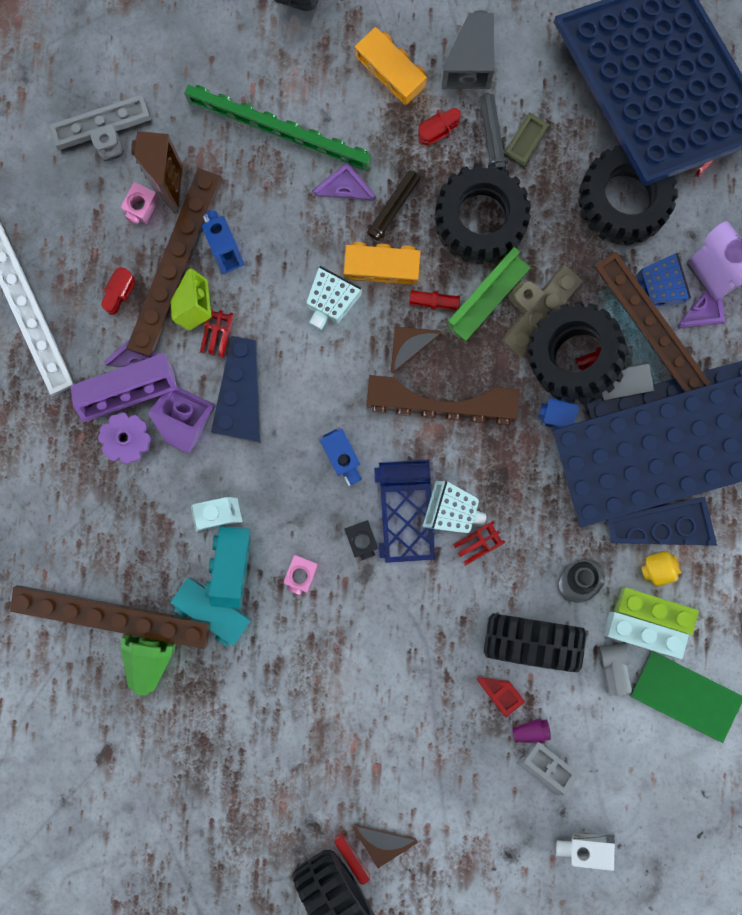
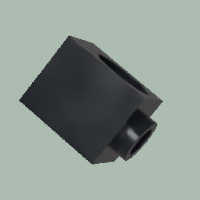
[344,520,378,561]

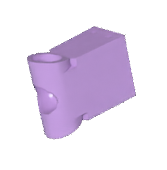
[687,221,742,301]

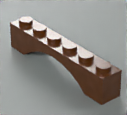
[366,375,520,425]

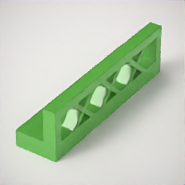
[447,247,531,343]

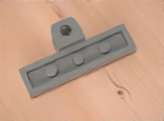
[49,94,151,160]

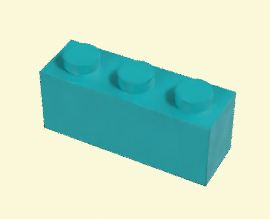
[205,526,251,609]
[170,577,252,647]

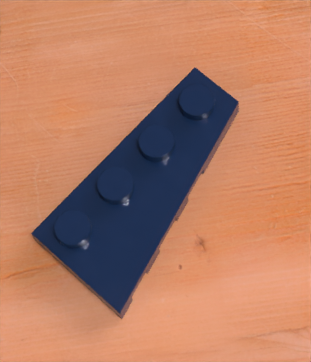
[211,336,261,443]
[606,496,717,546]

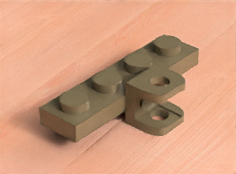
[501,265,583,357]

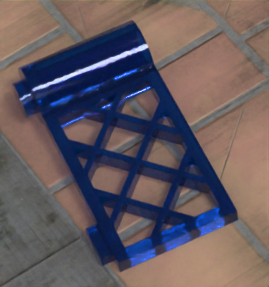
[374,459,435,563]

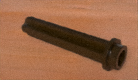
[367,170,420,241]

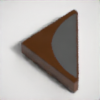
[391,326,441,373]
[353,824,418,868]

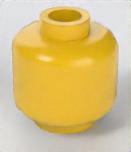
[642,550,682,587]

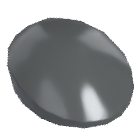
[559,559,605,603]

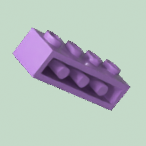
[71,353,177,422]

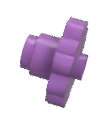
[98,412,151,464]

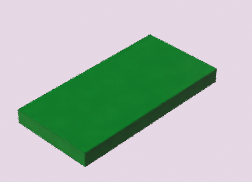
[630,651,742,743]

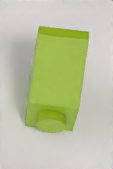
[171,268,212,331]

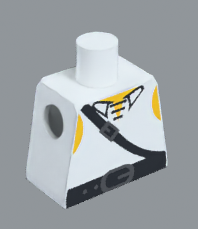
[556,833,615,871]

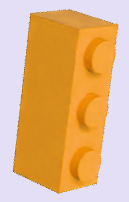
[354,27,427,106]
[344,242,421,285]

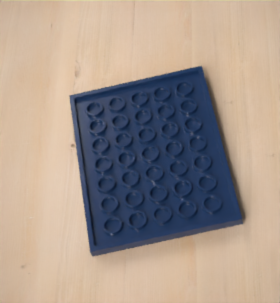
[553,0,742,186]

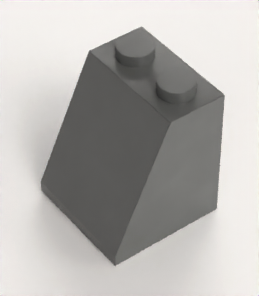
[442,10,494,89]

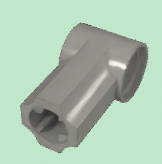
[598,643,632,696]

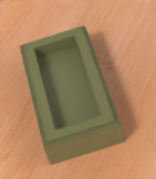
[504,112,550,168]

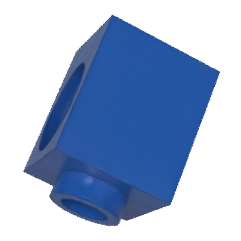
[538,398,579,429]

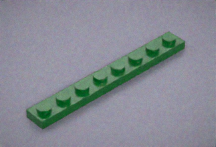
[184,84,371,172]

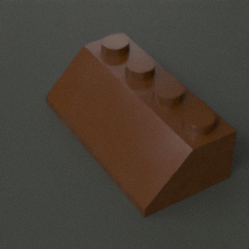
[131,131,183,213]

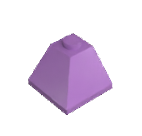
[149,387,215,454]

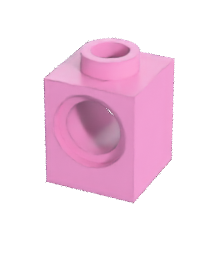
[120,182,160,225]
[283,555,319,595]

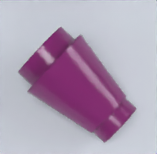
[513,718,551,743]

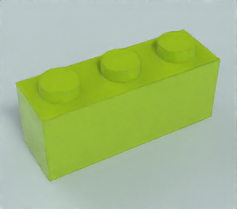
[613,587,699,635]

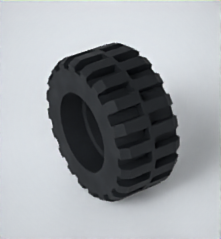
[578,145,678,245]
[434,163,531,264]
[527,302,629,404]
[483,613,587,672]
[292,850,375,915]

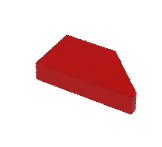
[476,677,525,718]

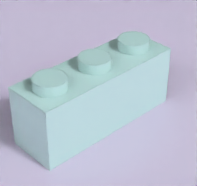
[603,612,689,659]

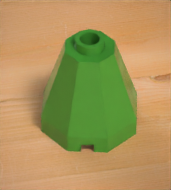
[120,634,176,696]

